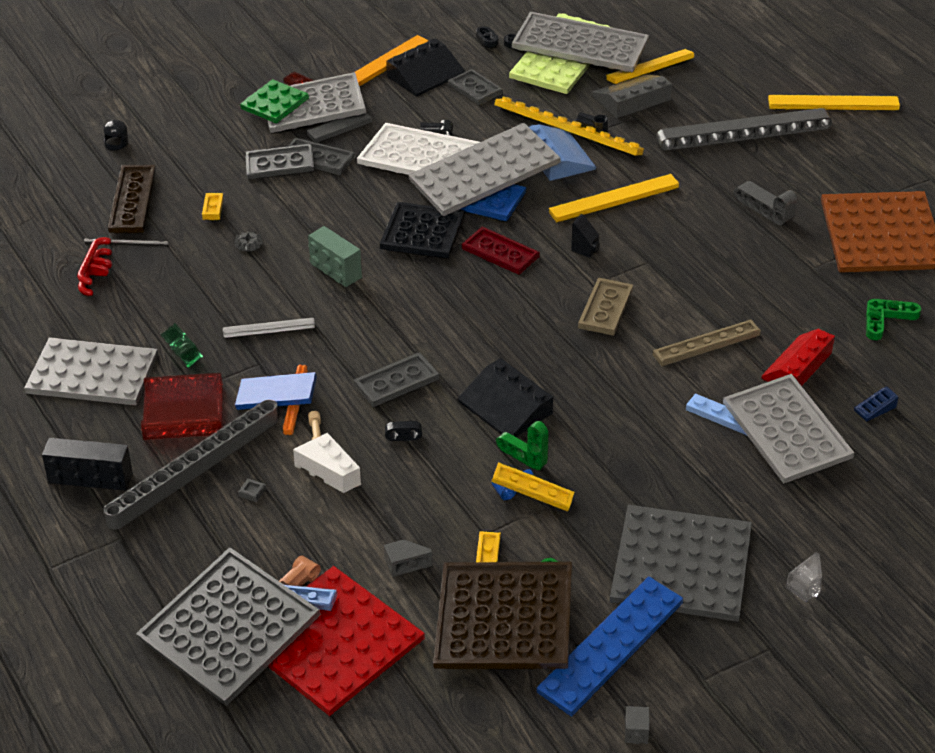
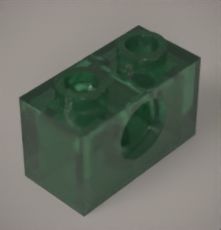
[160,323,203,368]

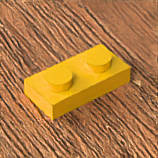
[202,193,224,220]

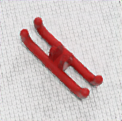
[77,237,112,296]

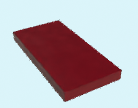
[462,226,540,275]

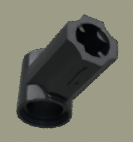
[576,112,608,133]
[420,120,453,136]

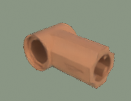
[279,555,321,586]

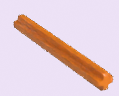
[283,364,308,435]

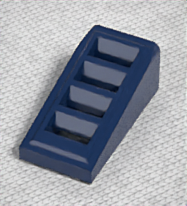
[854,386,898,422]

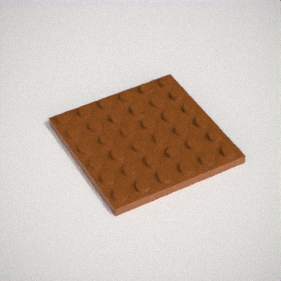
[821,191,935,272]

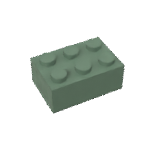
[308,226,362,287]

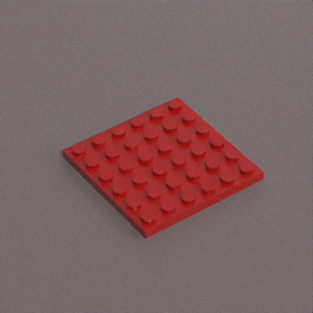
[267,566,425,716]

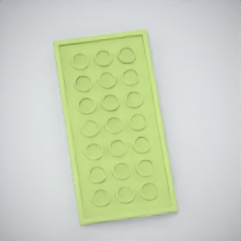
[509,13,610,94]

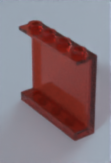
[141,373,223,440]

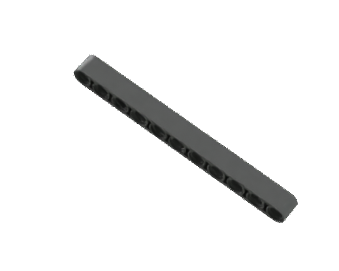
[656,108,832,150]
[104,399,279,530]

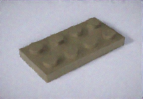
[578,278,633,336]

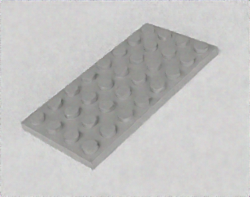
[512,12,649,72]
[408,123,561,216]

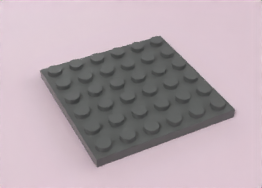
[610,505,752,622]
[136,547,321,706]

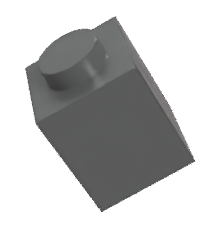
[625,706,649,744]

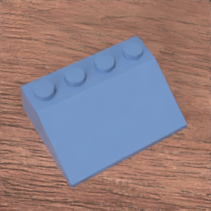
[529,124,596,181]

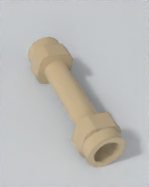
[308,411,321,440]

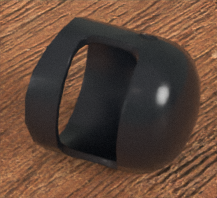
[103,120,128,151]

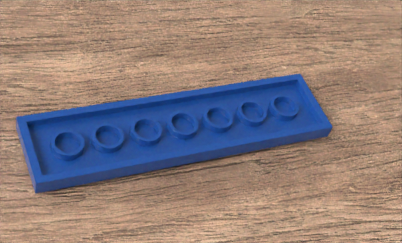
[537,576,683,717]

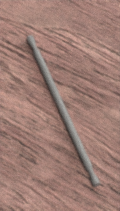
[84,239,168,245]

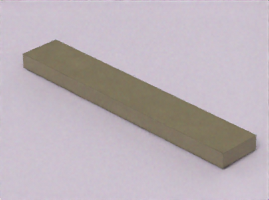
[653,320,761,366]

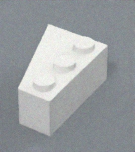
[293,433,361,493]

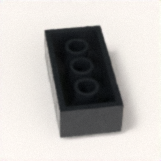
[42,438,133,491]

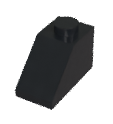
[571,214,600,258]

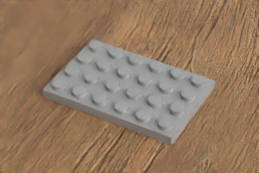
[268,72,366,133]
[24,338,158,405]
[723,374,854,484]

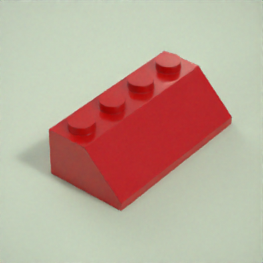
[761,329,835,386]

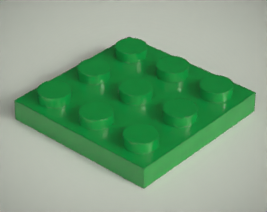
[240,79,309,124]

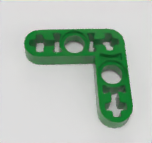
[866,299,921,340]
[496,421,548,470]

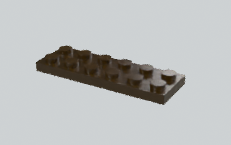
[108,165,156,233]

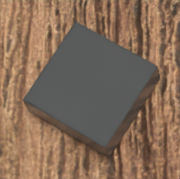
[238,479,266,502]

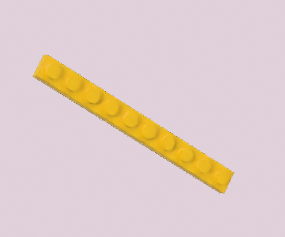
[494,96,644,156]

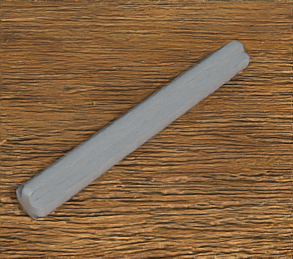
[223,317,315,338]

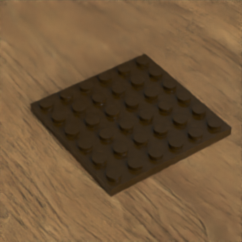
[433,562,572,669]

